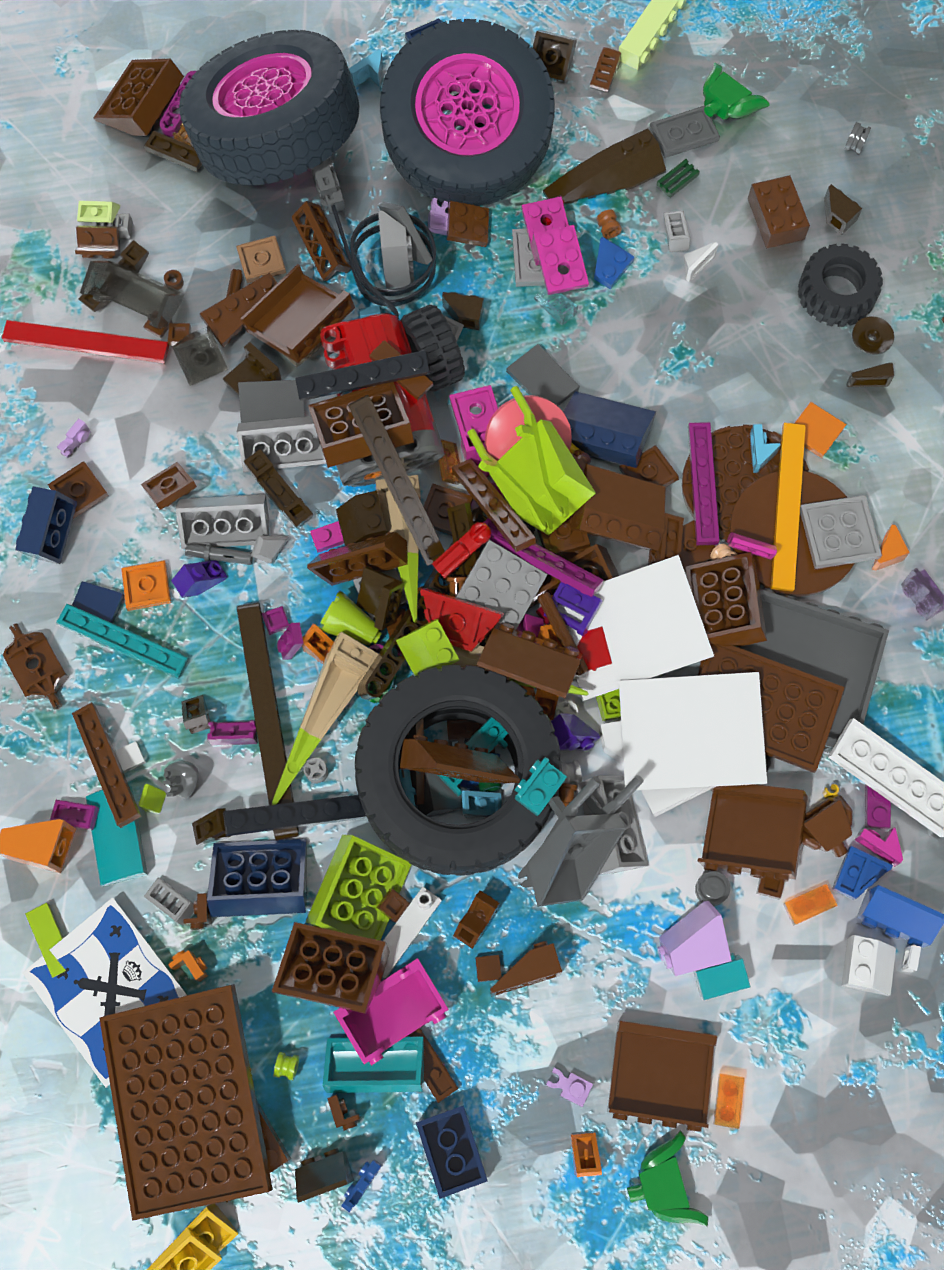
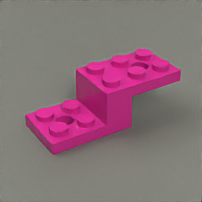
[521,197,589,295]
[449,385,505,498]

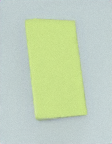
[77,201,120,223]

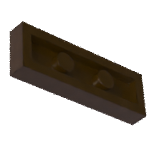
[144,131,202,172]

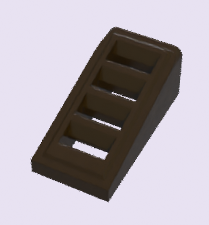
[847,363,894,387]

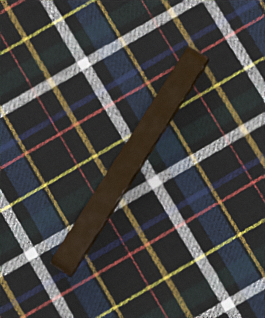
[358,506,489,700]
[237,601,299,841]

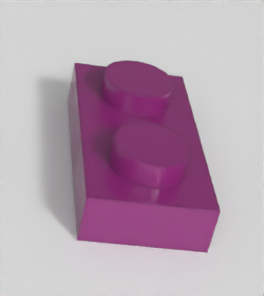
[277,622,303,660]
[865,784,891,829]

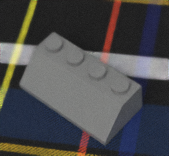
[378,211,414,292]
[237,416,326,472]
[176,494,269,549]
[577,775,649,874]

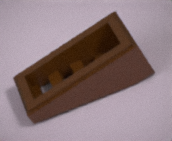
[590,47,621,92]

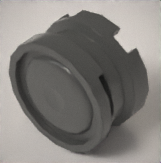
[844,122,871,155]
[695,871,730,906]

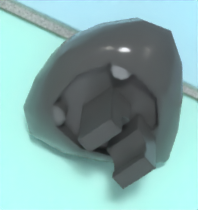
[163,761,198,799]

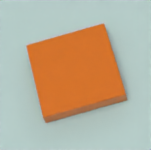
[794,402,847,458]
[121,560,171,611]

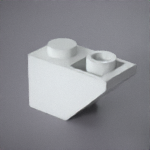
[599,721,624,765]

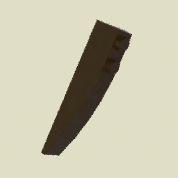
[543,128,666,205]

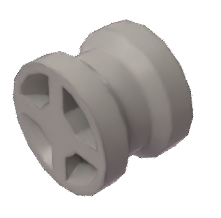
[303,757,328,784]

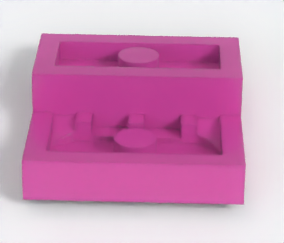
[727,532,777,559]

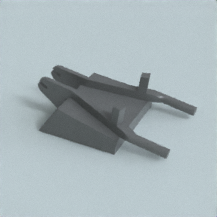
[518,775,644,907]

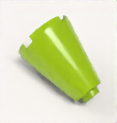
[318,591,382,646]

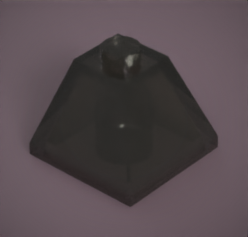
[172,326,228,386]

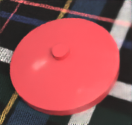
[485,395,572,461]

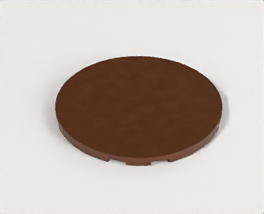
[681,424,809,542]
[729,471,855,597]

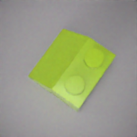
[396,619,459,676]

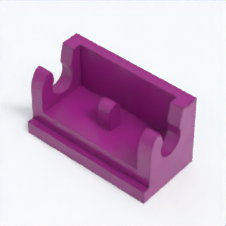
[207,720,257,746]

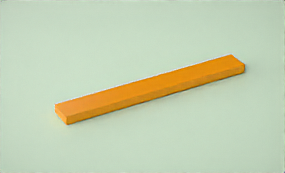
[771,422,805,592]

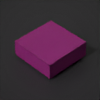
[262,606,289,635]

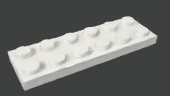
[828,718,944,837]

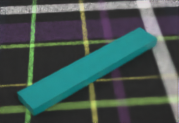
[56,604,189,679]

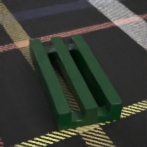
[657,159,700,198]

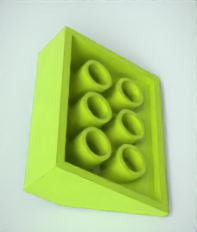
[305,834,411,941]

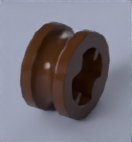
[164,270,184,291]

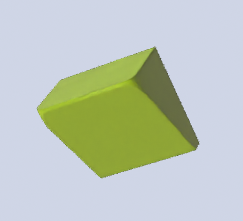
[138,784,166,814]

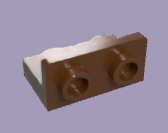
[75,225,120,259]

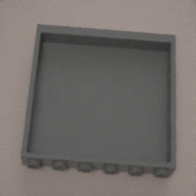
[739,589,889,754]

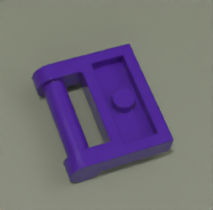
[544,582,603,636]

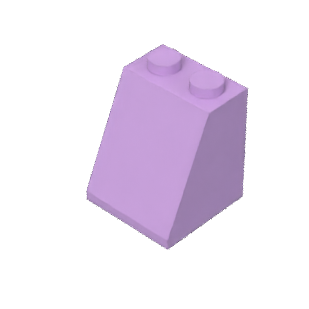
[657,901,732,976]

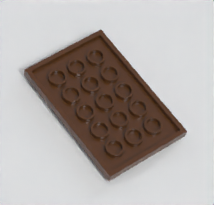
[700,644,845,773]

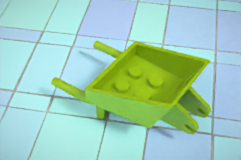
[467,386,596,535]

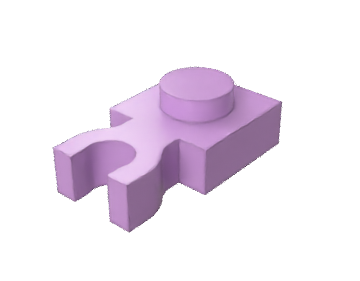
[428,198,448,235]
[57,418,90,458]
[546,1068,593,1107]

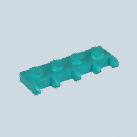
[437,717,508,796]

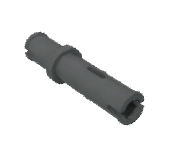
[185,543,253,565]

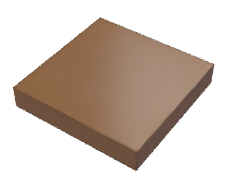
[236,236,286,283]

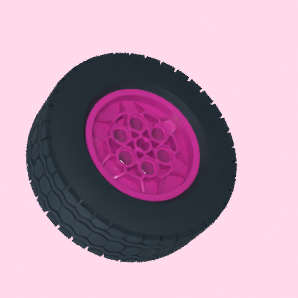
[380,19,555,206]
[179,30,360,185]

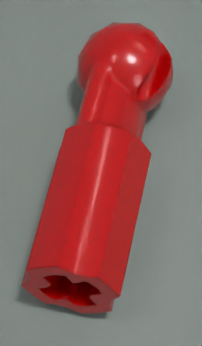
[432,522,491,579]

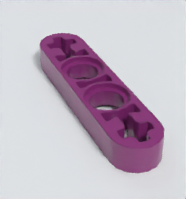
[160,70,196,137]

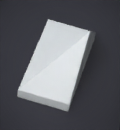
[684,242,718,282]

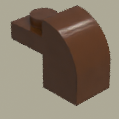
[453,890,500,949]

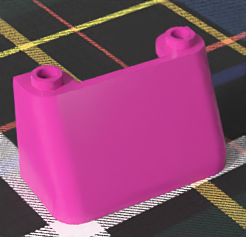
[333,958,449,1065]

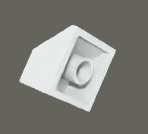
[841,935,896,996]

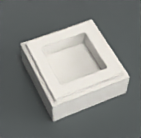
[115,741,146,773]
[901,945,921,973]

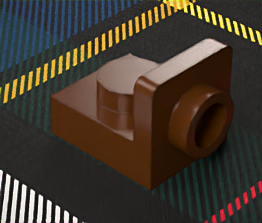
[183,893,212,930]
[327,1095,361,1131]

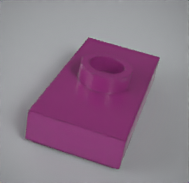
[50,799,99,830]

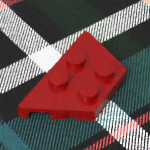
[420,588,504,651]

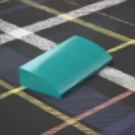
[86,783,148,886]
[323,1037,424,1093]

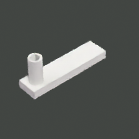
[383,887,442,979]

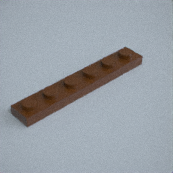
[452,458,536,552]
[72,702,142,828]

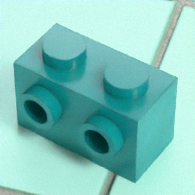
[693,953,751,1000]

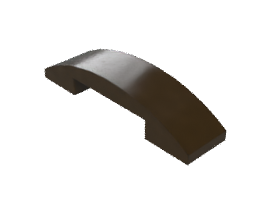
[78,240,149,312]
[243,449,313,528]

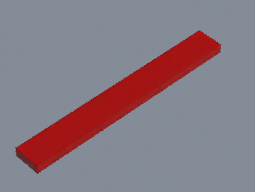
[2,320,169,364]

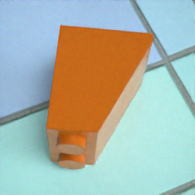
[0,819,76,873]

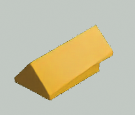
[147,1203,238,1270]

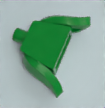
[703,63,770,120]
[627,1130,709,1227]

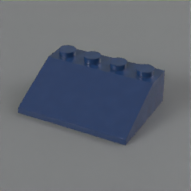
[563,391,656,468]
[207,839,307,917]

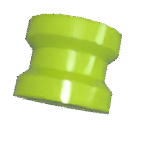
[274,1052,299,1081]

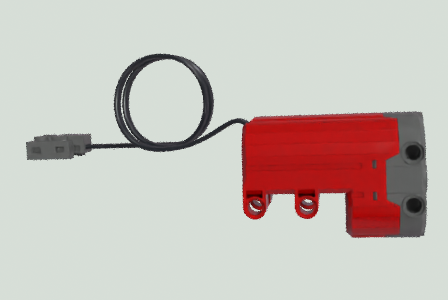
[311,158,445,487]

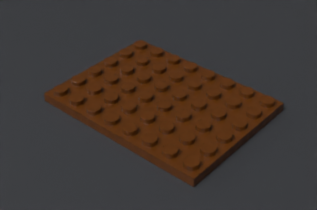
[99,984,273,1221]

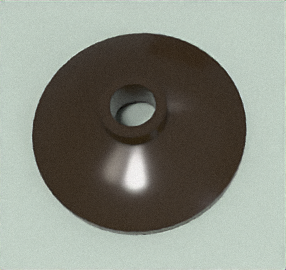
[852,316,894,355]

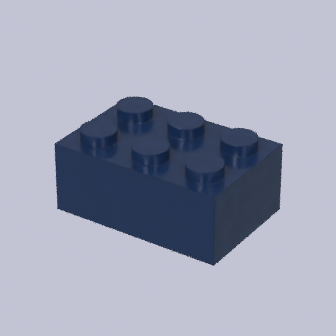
[15,486,77,564]
[416,1105,488,1199]

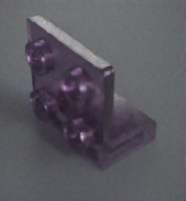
[901,568,944,621]

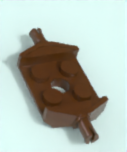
[3,623,69,710]

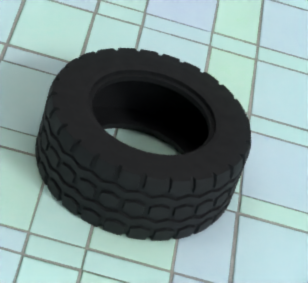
[355,665,562,876]

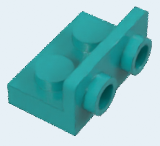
[514,757,567,816]

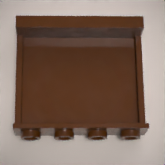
[241,264,355,363]
[697,784,808,882]
[607,1021,717,1132]

